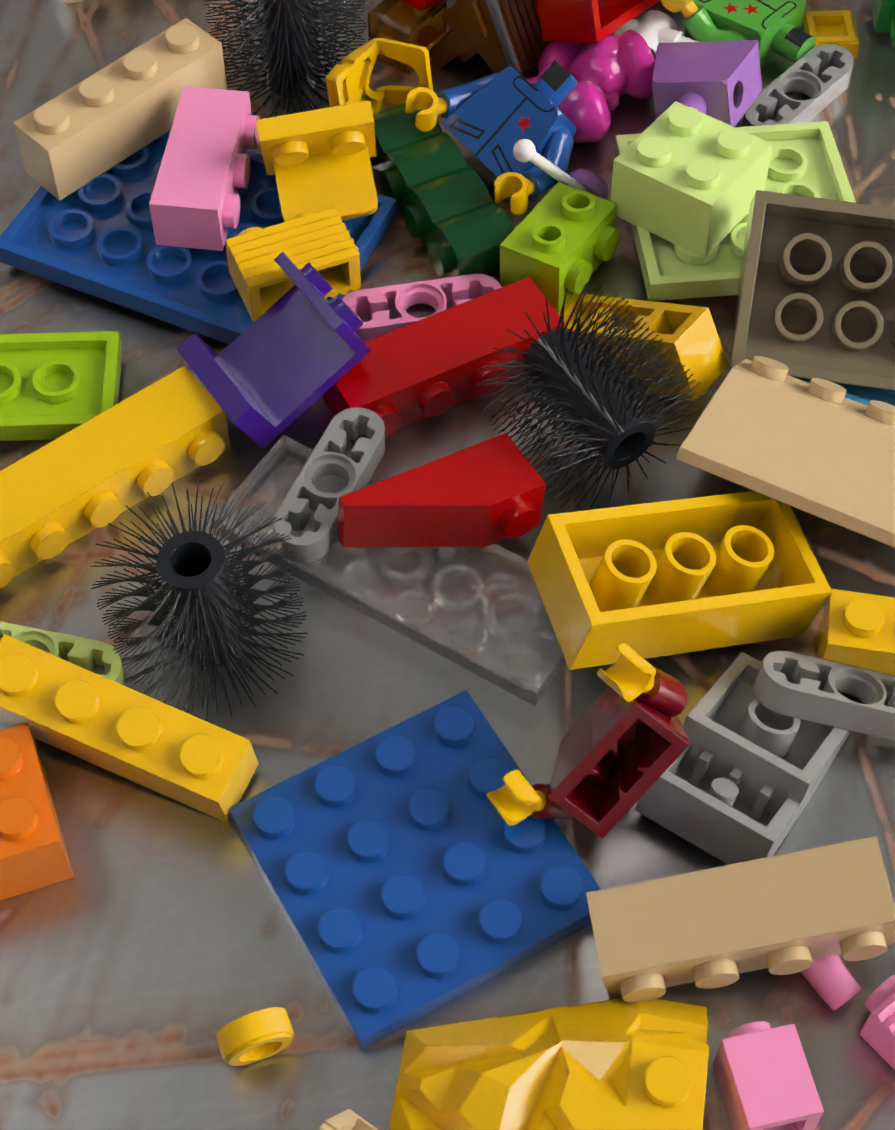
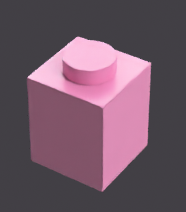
[713,1021,824,1130]

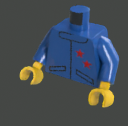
[405,60,578,216]

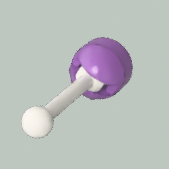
[513,139,609,200]

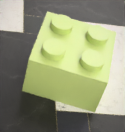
[610,101,772,258]

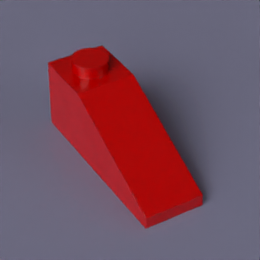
[337,433,546,548]

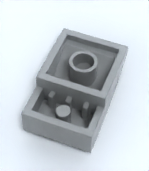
[635,652,851,865]

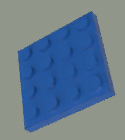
[229,690,601,1051]

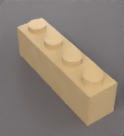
[13,18,227,201]
[586,836,895,1002]

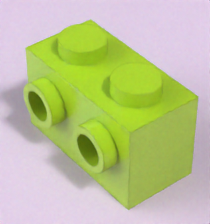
[500,182,620,312]

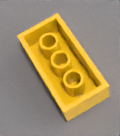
[527,491,832,670]

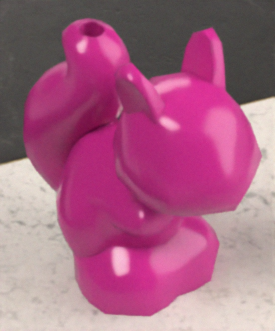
[525,29,655,143]

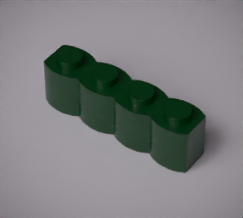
[370,103,515,277]

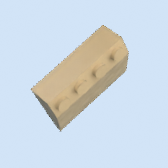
[676,356,895,548]

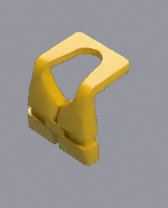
[325,38,433,113]

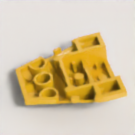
[388,997,709,1130]

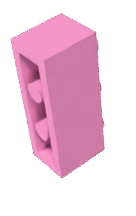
[149,86,260,251]

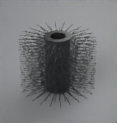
[203,0,367,118]
[475,283,704,511]
[90,479,308,721]

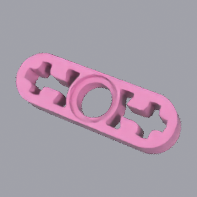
[342,274,502,342]

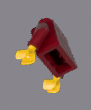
[486,643,690,839]

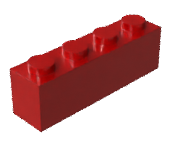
[323,276,565,446]

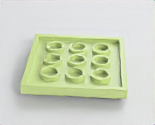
[614,121,856,301]

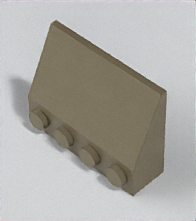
[730,190,895,392]

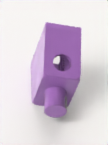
[652,40,762,127]

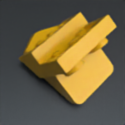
[255,100,378,222]

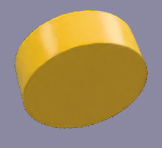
[216,1007,295,1066]

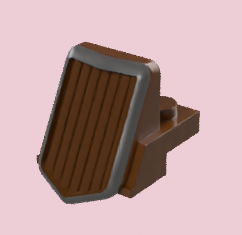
[428,0,552,78]

